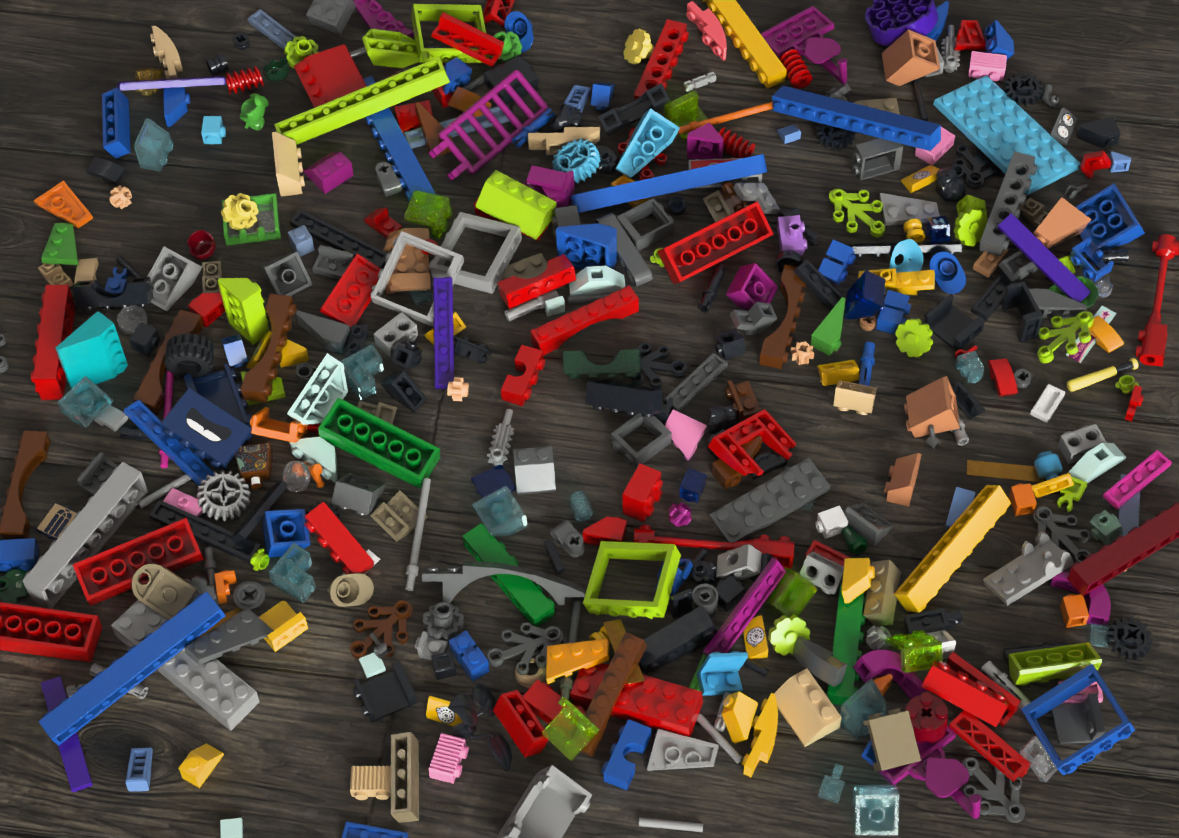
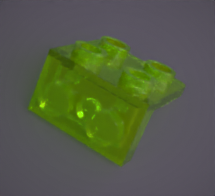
[404,191,452,239]

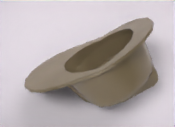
[327,573,374,607]

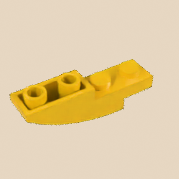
[858,268,935,295]
[742,693,778,777]

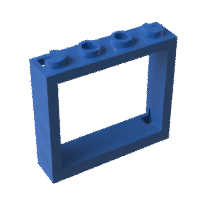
[1021,664,1135,776]

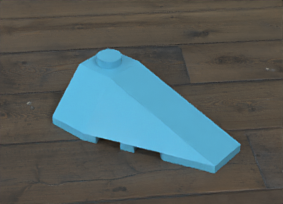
[615,109,680,178]

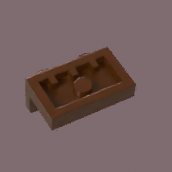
[724,380,761,421]

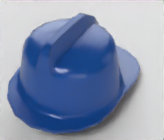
[504,11,534,52]
[929,251,966,294]

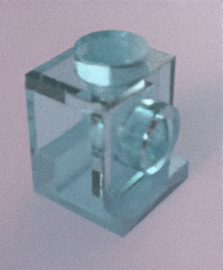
[955,351,984,383]

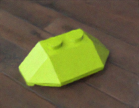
[362,29,426,68]

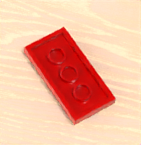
[320,254,381,330]

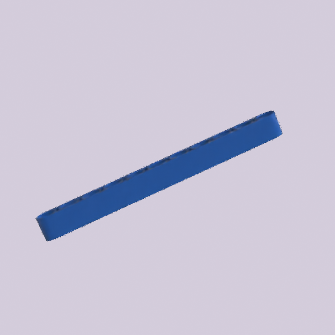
[570,154,767,213]

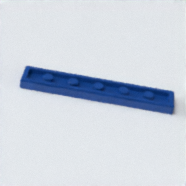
[124,400,214,486]

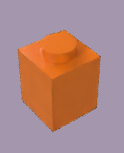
[1009,483,1037,517]
[1060,594,1089,628]

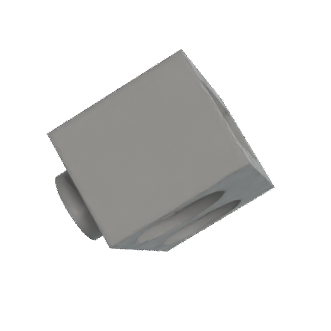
[374,312,418,357]
[1058,424,1107,464]
[798,552,844,594]

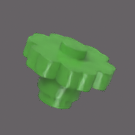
[489,31,522,64]

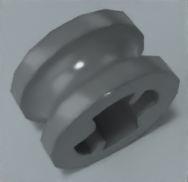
[1014,369,1031,388]

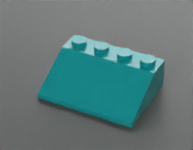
[55,311,128,392]

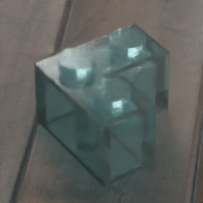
[340,344,384,401]
[269,543,316,603]

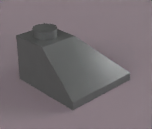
[259,251,313,296]

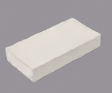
[1030,384,1065,423]

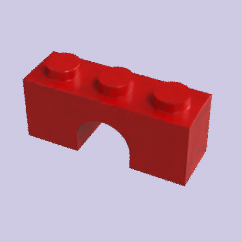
[501,345,545,406]

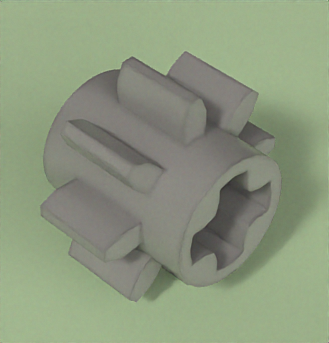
[866,626,891,650]

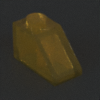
[135,68,163,96]

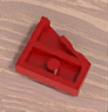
[954,20,986,51]
[395,100,433,134]

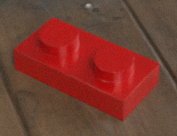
[805,540,850,566]

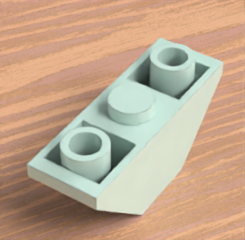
[569,265,625,296]
[290,437,338,483]
[1068,443,1126,483]

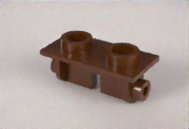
[719,181,748,214]

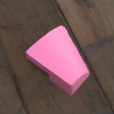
[665,410,707,461]

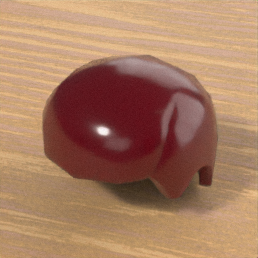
[187,230,216,260]

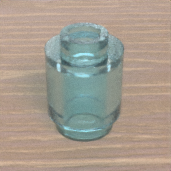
[569,491,593,522]

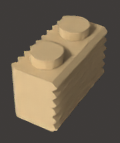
[350,766,391,800]

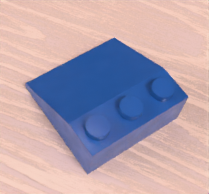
[1076,183,1145,251]
[556,223,617,270]

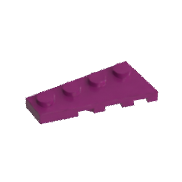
[353,0,414,38]

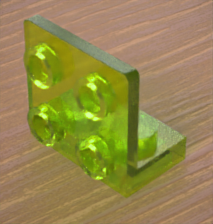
[665,90,713,141]
[887,630,943,673]
[542,697,600,760]

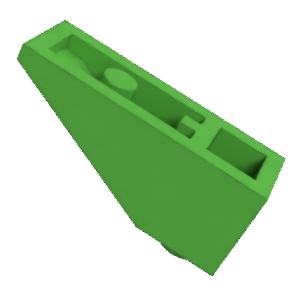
[810,297,845,356]

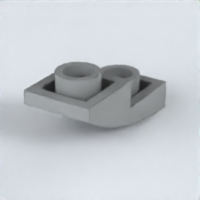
[88,402,128,432]

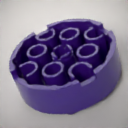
[865,0,938,46]

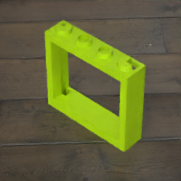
[411,4,489,63]
[583,541,681,619]

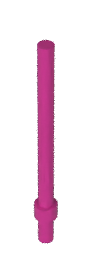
[159,370,174,468]

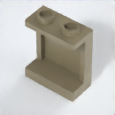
[863,708,921,771]

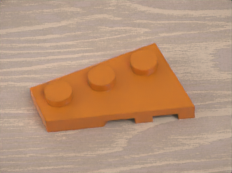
[34,180,93,228]

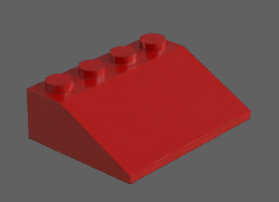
[294,44,367,108]

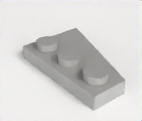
[879,193,940,226]
[647,729,719,771]

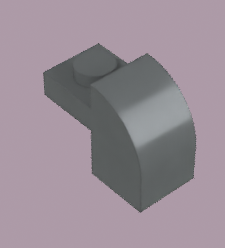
[730,302,777,335]

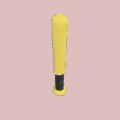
[1067,358,1138,392]

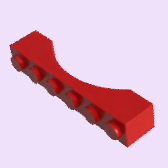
[531,285,639,355]

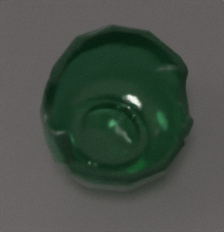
[262,57,289,82]

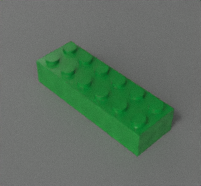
[318,398,440,489]

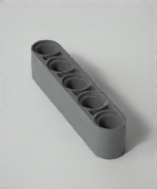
[595,213,653,287]

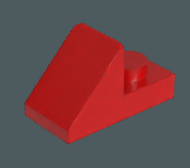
[364,207,402,239]

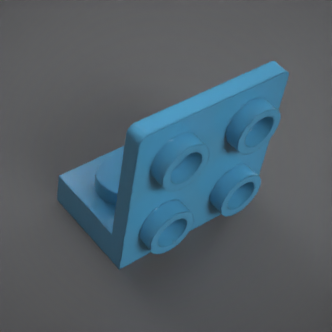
[697,651,748,696]

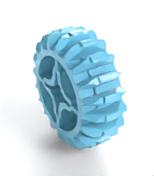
[552,138,601,184]

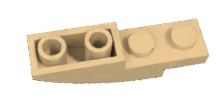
[150,26,183,79]
[528,127,600,155]

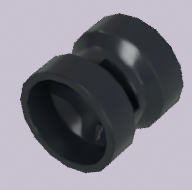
[206,53,229,75]

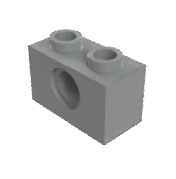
[716,544,762,580]

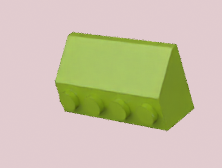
[476,170,556,240]
[217,278,270,345]
[1008,642,1102,686]

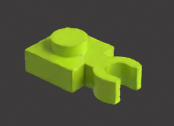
[1057,476,1087,512]

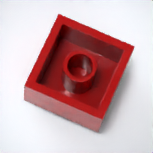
[622,464,663,523]

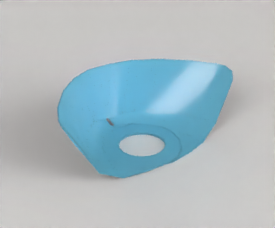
[889,239,923,273]

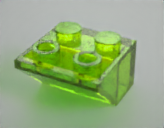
[765,567,817,618]

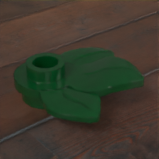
[0,569,29,604]

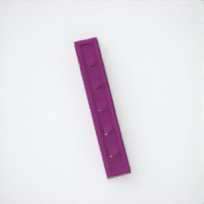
[703,558,787,657]

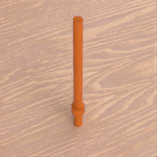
[677,102,773,135]

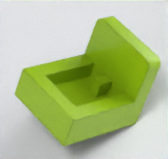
[957,194,987,217]

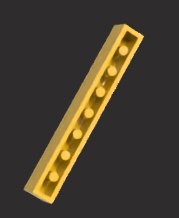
[702,0,787,89]
[894,485,1011,613]

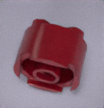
[905,692,948,743]

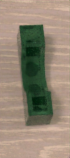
[563,349,642,378]

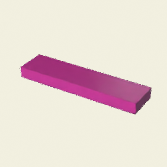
[1103,450,1172,510]

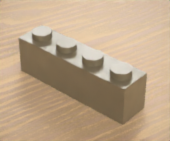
[391,732,419,823]

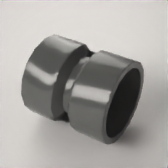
[692,584,718,619]

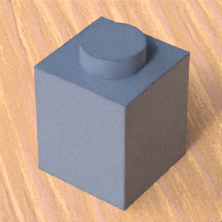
[288,225,315,257]

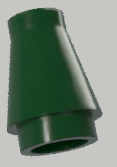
[841,526,867,555]

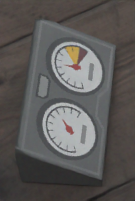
[1050,107,1078,146]

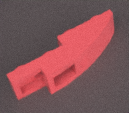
[686,1,727,61]

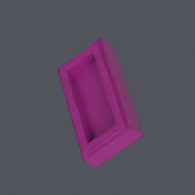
[527,165,567,191]

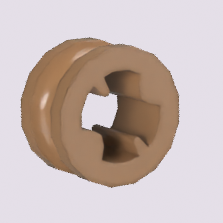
[859,312,877,331]

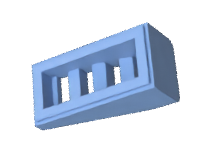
[564,85,591,113]
[125,748,153,792]

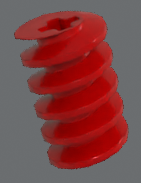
[780,49,813,89]
[225,66,264,95]
[719,127,756,158]

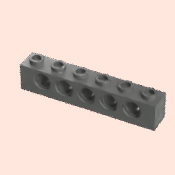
[980,151,1037,256]

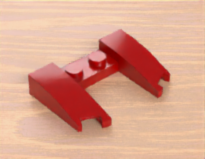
[708,409,796,476]

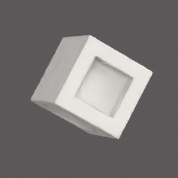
[815,505,848,539]

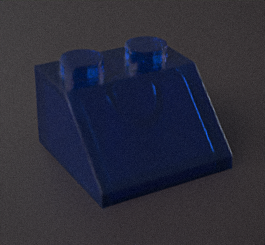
[844,270,886,320]

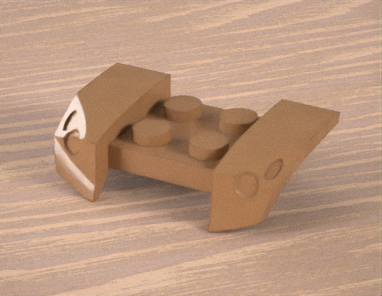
[383,228,431,294]

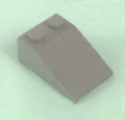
[147,246,202,311]

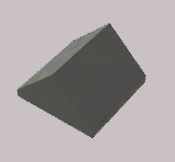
[845,502,894,547]

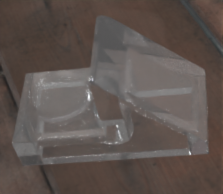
[1020,736,1058,782]

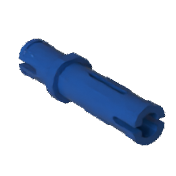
[512,108,556,148]
[858,342,875,386]

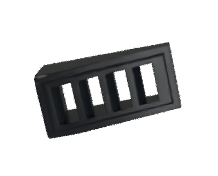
[668,589,692,618]

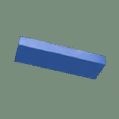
[341,821,409,838]

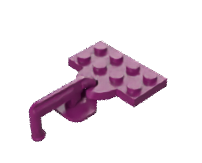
[761,6,847,84]
[872,726,981,819]

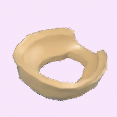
[514,658,546,688]

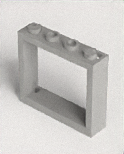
[429,212,522,294]
[370,231,464,327]

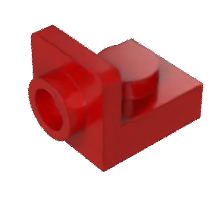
[1081,150,1112,179]

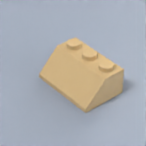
[272,132,305,197]
[774,668,842,747]

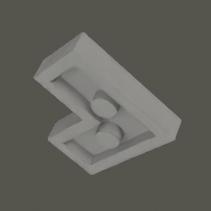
[733,183,780,214]

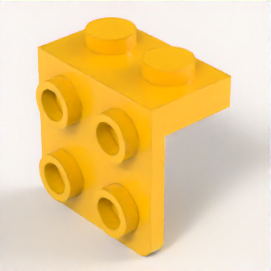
[259,601,308,652]

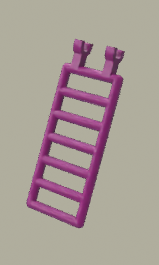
[428,70,549,181]

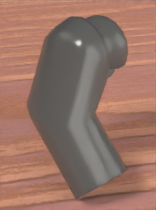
[1041,84,1059,107]

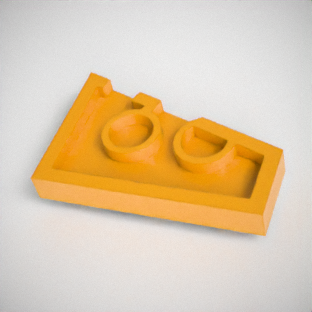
[546,639,609,684]

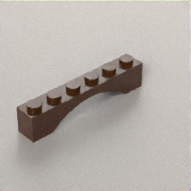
[759,265,807,369]
[241,294,297,403]
[133,310,204,416]
[0,430,51,540]
[571,632,647,758]

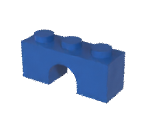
[601,719,651,790]

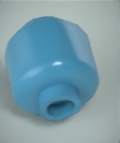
[1034,451,1063,480]

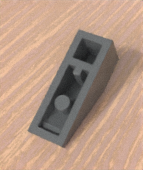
[1029,288,1087,319]
[296,310,350,354]

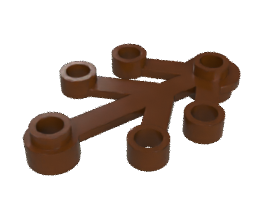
[350,600,413,659]

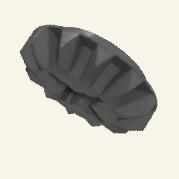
[233,581,266,611]

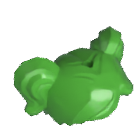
[240,94,269,131]

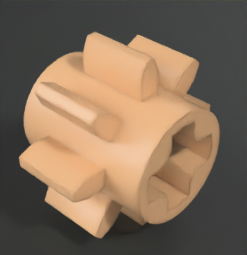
[110,185,132,209]
[791,341,814,365]
[448,377,469,401]

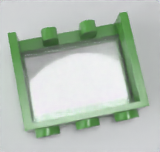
[222,194,281,245]

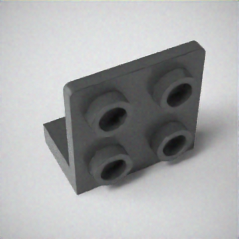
[1051,693,1106,744]

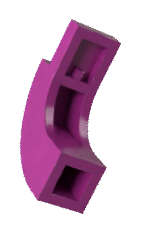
[1050,570,1111,628]
[853,650,927,699]

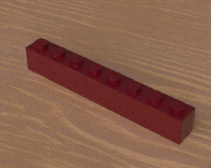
[1067,501,1179,596]

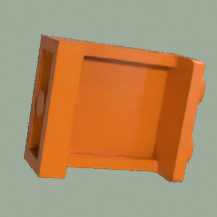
[250,407,309,443]

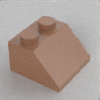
[884,453,922,507]

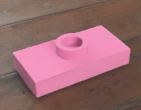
[163,488,202,517]

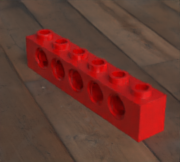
[634,19,689,101]

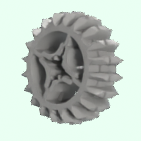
[197,470,250,522]

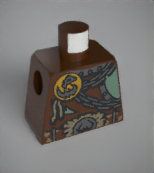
[235,443,273,490]

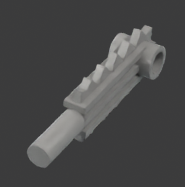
[941,25,960,73]
[487,409,514,466]

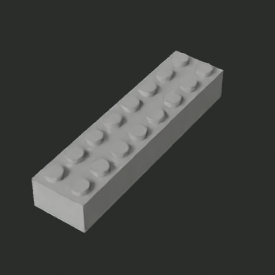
[23,462,148,609]
[111,600,260,731]

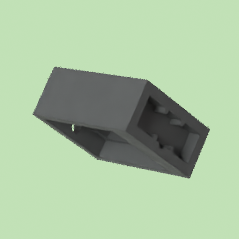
[852,138,903,181]
[617,198,674,251]
[611,413,672,469]

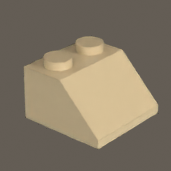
[833,380,877,415]

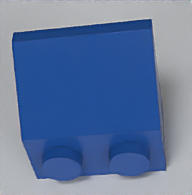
[262,509,310,558]

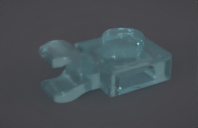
[818,764,845,804]

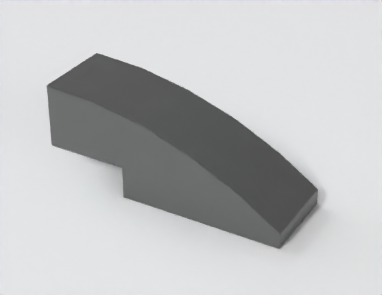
[793,636,847,687]

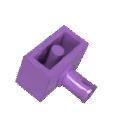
[776,215,807,256]

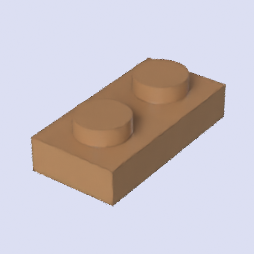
[973,249,1009,278]

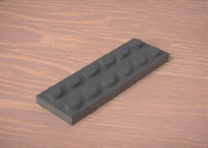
[709,457,831,543]

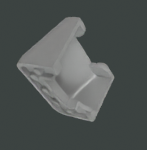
[497,765,592,838]

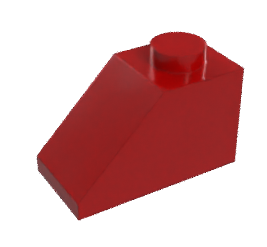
[188,292,226,328]
[583,516,627,546]

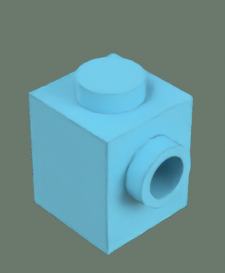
[201,116,226,145]

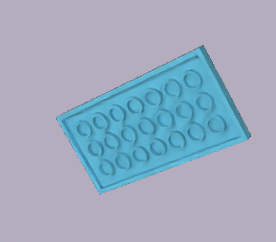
[933,75,1081,195]

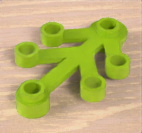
[829,189,885,238]
[1037,311,1094,363]

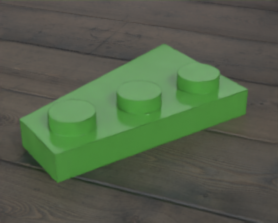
[41,223,79,265]

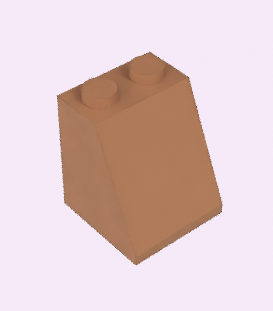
[882,29,940,86]
[1033,197,1092,249]
[904,376,960,438]

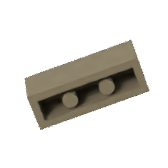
[863,560,901,627]

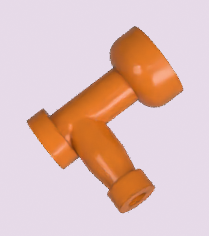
[295,461,325,488]

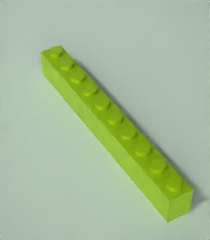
[274,57,450,145]

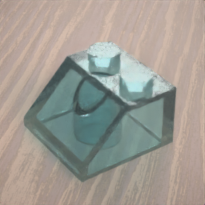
[134,118,173,172]
[58,376,113,428]
[472,486,528,536]
[840,679,887,739]
[853,785,899,835]

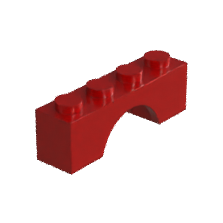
[497,254,576,309]

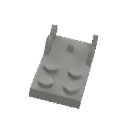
[983,532,1073,606]

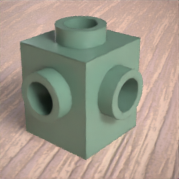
[1090,510,1123,545]

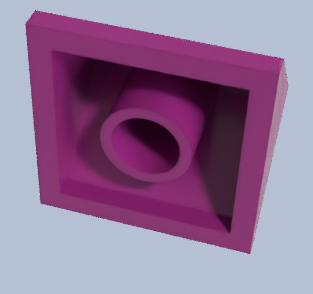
[687,122,724,160]

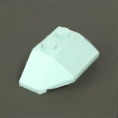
[287,354,348,425]

